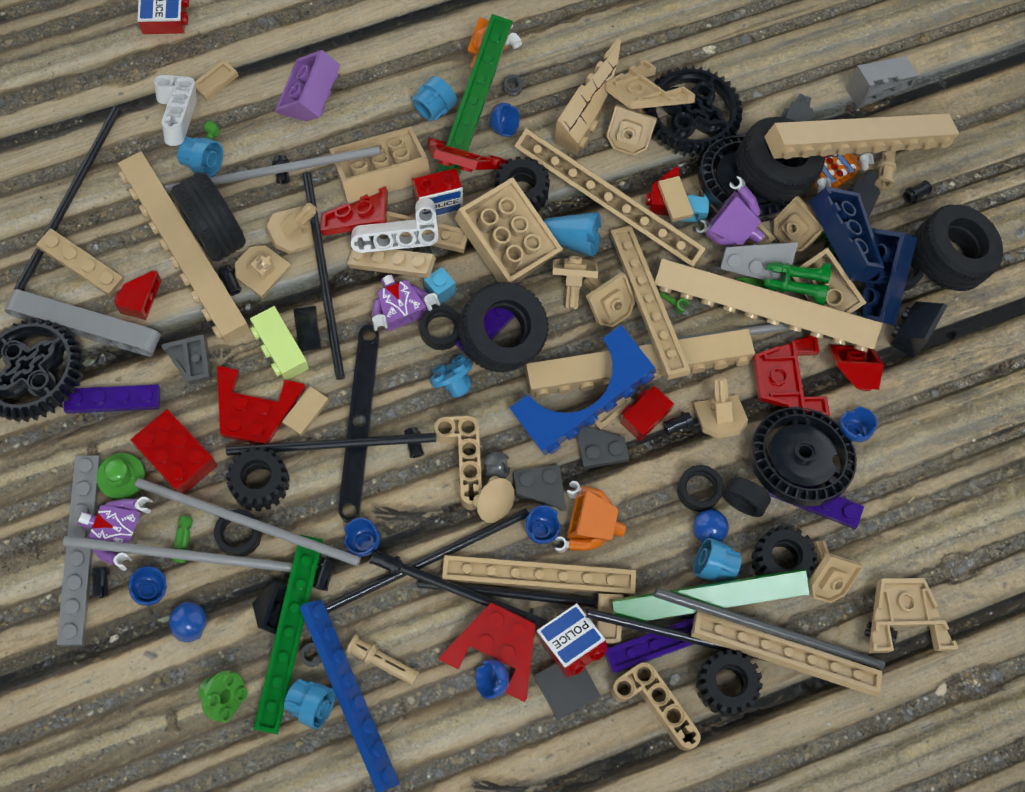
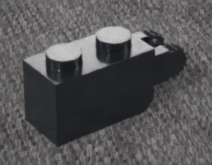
[847,169,880,219]

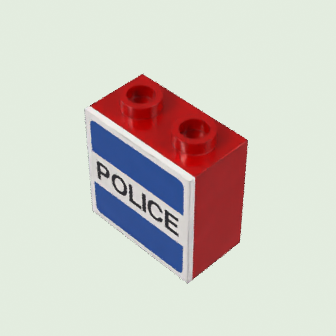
[137,0,189,34]
[413,168,463,217]
[537,603,608,678]

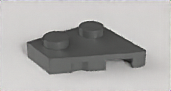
[162,334,212,385]
[576,426,629,469]
[513,465,566,511]

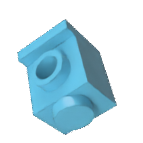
[680,194,709,223]

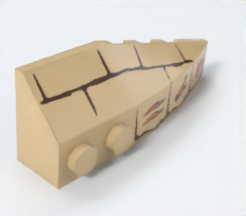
[554,38,621,155]

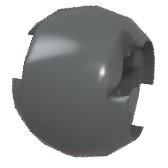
[484,451,510,479]

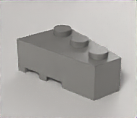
[846,56,918,109]
[719,241,798,281]

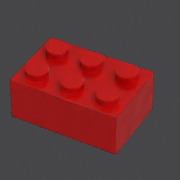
[130,409,217,494]

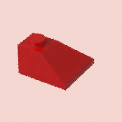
[828,344,884,391]

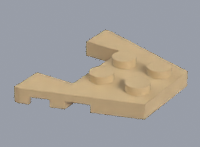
[605,59,695,109]
[869,578,958,653]

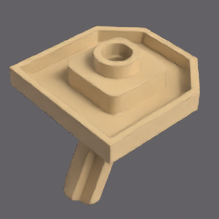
[606,104,657,156]
[774,196,824,251]
[266,203,317,254]
[235,245,292,299]
[552,256,598,309]
[583,272,636,327]
[693,377,748,439]
[808,540,864,603]

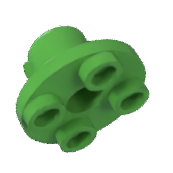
[97,453,146,500]
[198,670,248,723]

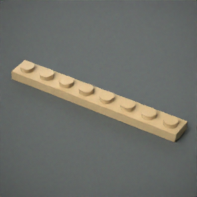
[610,226,690,380]
[442,555,636,596]
[691,611,882,697]

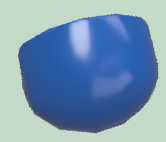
[490,103,520,137]
[839,406,878,442]
[525,505,561,544]
[693,509,729,543]
[344,517,380,557]
[129,566,167,606]
[169,602,207,643]
[475,659,509,699]

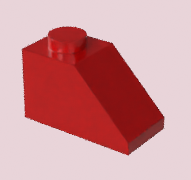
[645,167,679,216]
[115,270,162,320]

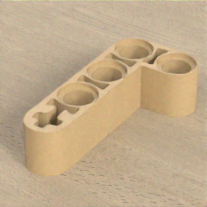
[434,416,482,510]
[611,663,701,751]

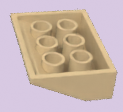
[329,126,431,204]
[454,177,563,284]

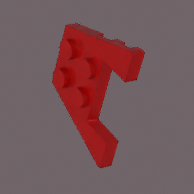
[427,137,508,172]
[752,335,830,416]
[217,366,306,444]
[439,602,536,702]

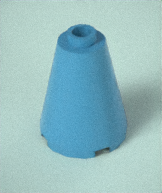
[544,212,601,257]

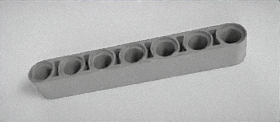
[5,289,161,357]

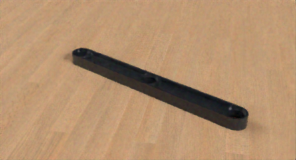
[338,325,380,523]

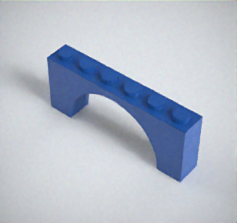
[510,325,656,455]

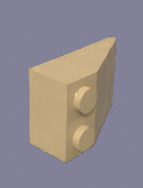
[790,247,866,314]

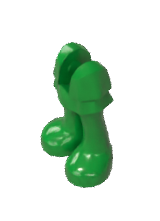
[764,262,832,306]

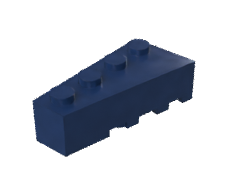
[809,187,884,282]
[863,228,917,326]

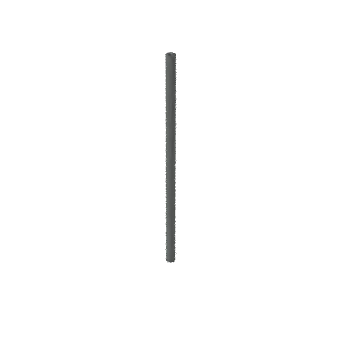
[654,588,885,670]

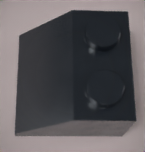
[890,301,948,358]

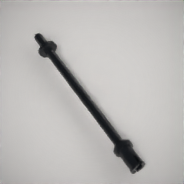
[369,549,550,628]

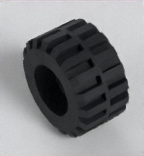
[495,156,550,212]
[226,447,290,511]
[751,525,817,578]
[696,650,763,716]

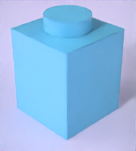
[424,267,456,305]

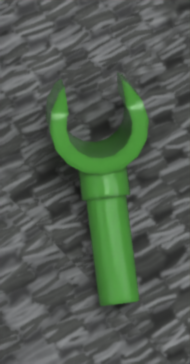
[204,120,220,140]
[660,291,690,314]

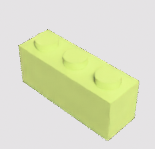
[250,306,309,381]

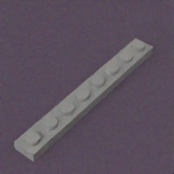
[57,455,101,647]

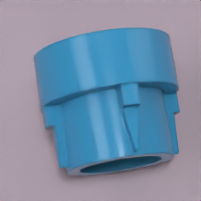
[412,76,457,121]
[177,137,223,177]
[693,538,741,582]
[284,679,336,730]

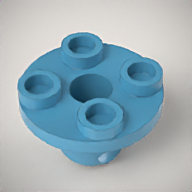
[430,355,473,398]

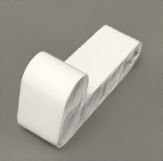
[154,75,197,146]
[351,198,438,253]

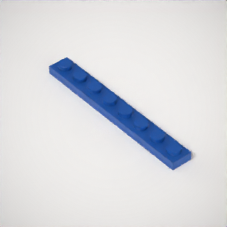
[299,599,400,792]

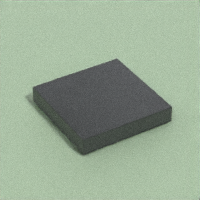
[533,664,601,721]

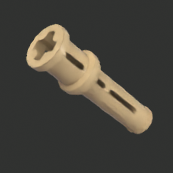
[875,151,897,189]
[345,634,419,686]

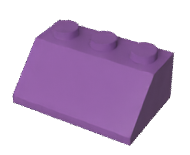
[275,50,340,121]

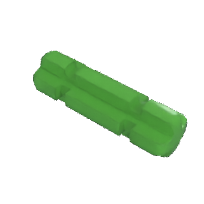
[172,516,193,563]

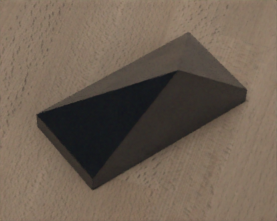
[294,306,322,352]
[252,581,287,635]

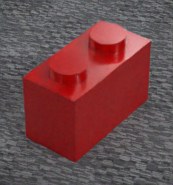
[620,386,674,441]

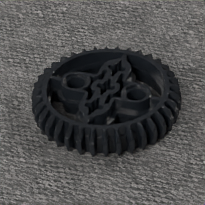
[643,65,743,158]
[0,318,85,422]

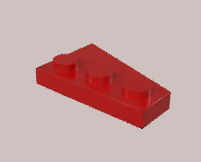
[320,186,388,236]

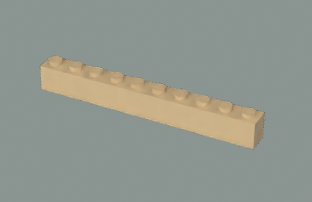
[764,113,959,159]
[514,128,709,268]
[118,151,250,345]
[655,259,883,352]
[525,329,755,398]

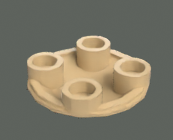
[473,476,515,523]

